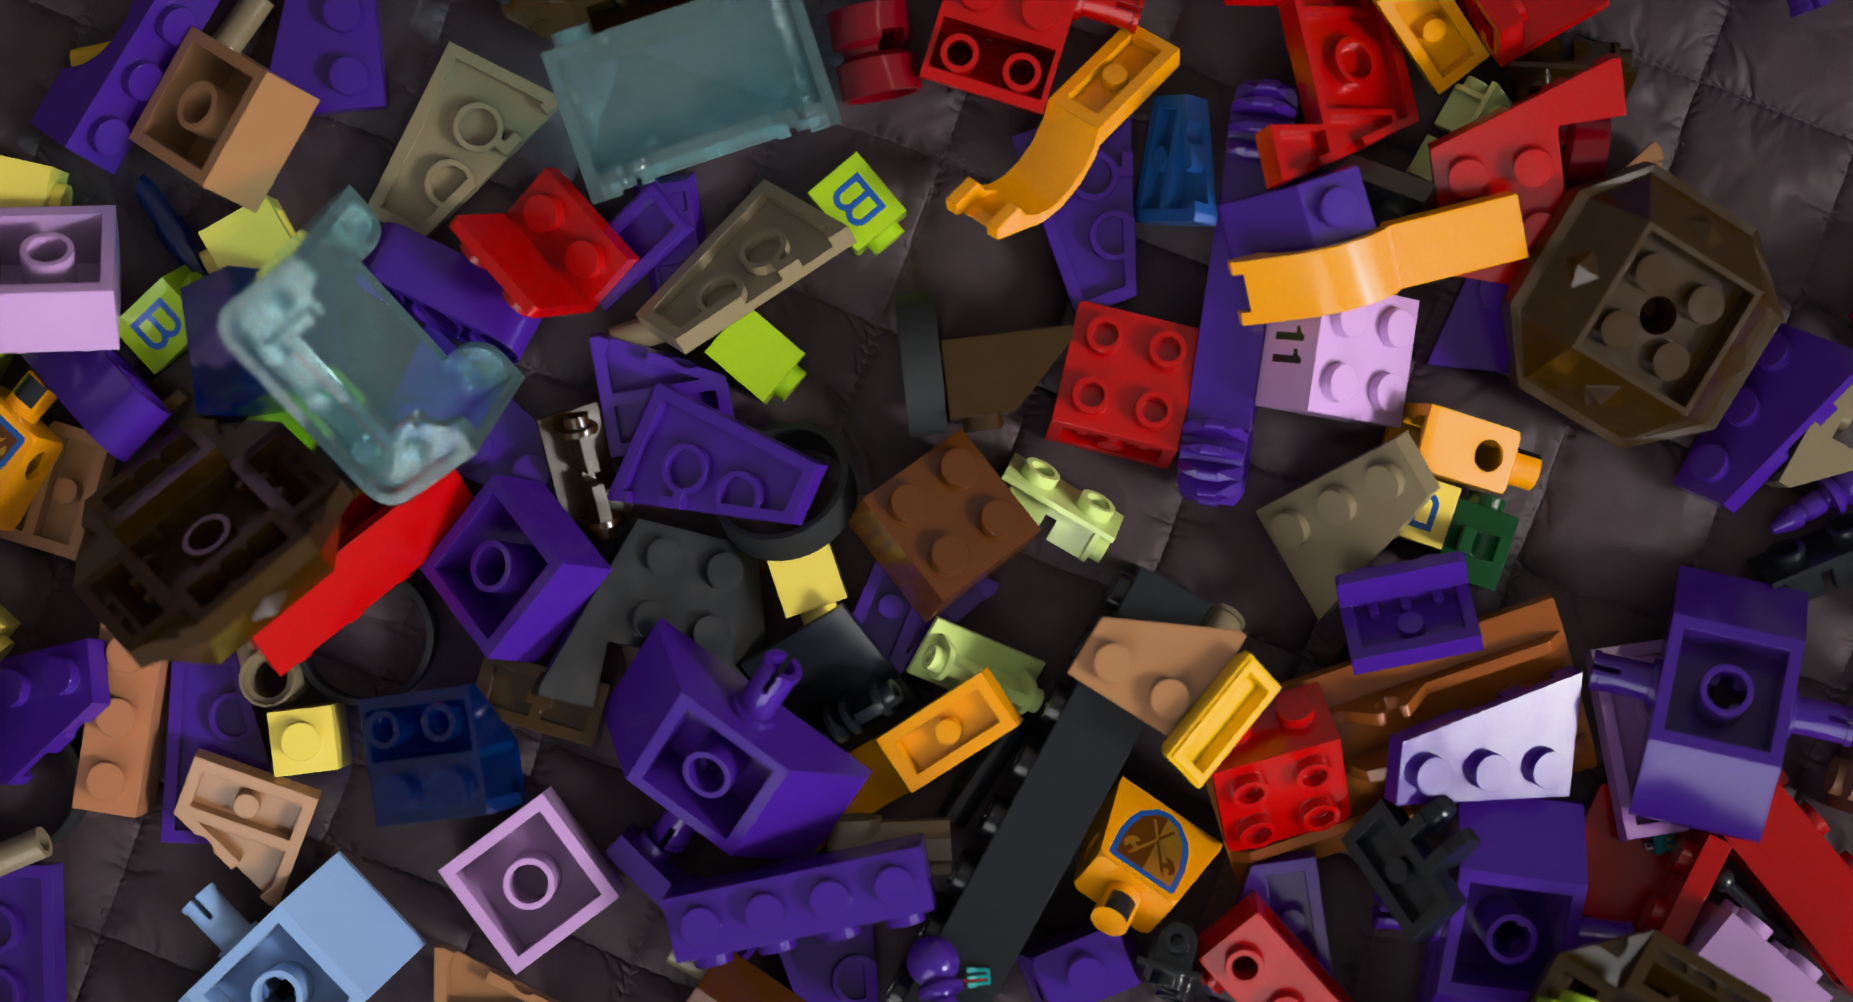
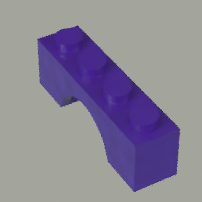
[29,0,221,175]

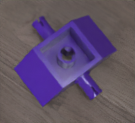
[1587,565,1853,843]
[604,618,873,860]
[1371,797,1634,1002]

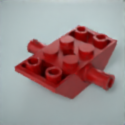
[919,0,1145,115]

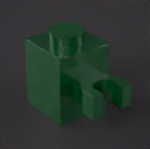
[1429,490,1520,591]

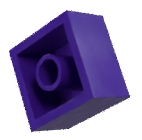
[420,474,612,663]

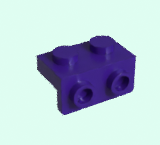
[1335,551,1483,675]

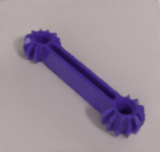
[1177,78,1302,507]

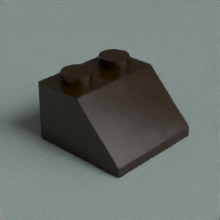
[940,325,1073,433]

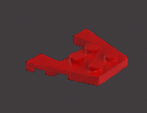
[1223,0,1420,190]
[1428,53,1646,304]

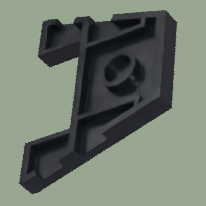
[531,518,767,707]

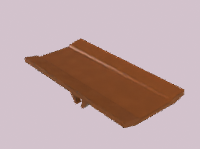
[1205,593,1598,886]

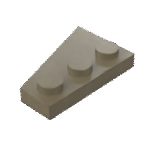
[364,41,567,238]
[635,179,857,354]
[1255,430,1440,621]

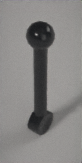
[1712,867,1795,946]

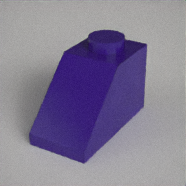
[1217,165,1377,259]

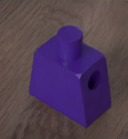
[1016,918,1145,1002]

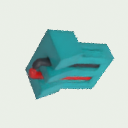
[963,966,991,988]

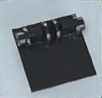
[740,603,919,746]

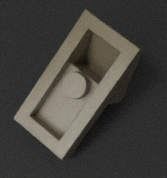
[1764,384,1853,488]

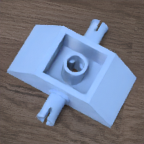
[178,851,428,1002]

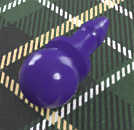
[1768,471,1853,535]
[907,936,964,1002]

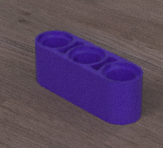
[352,222,543,364]
[21,350,172,462]

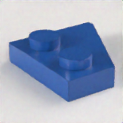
[1134,94,1218,226]

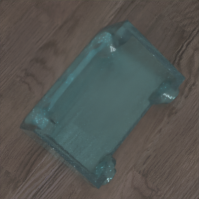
[540,0,842,205]
[217,185,525,505]

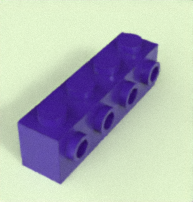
[662,832,937,969]

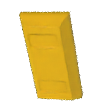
[1162,651,1282,789]

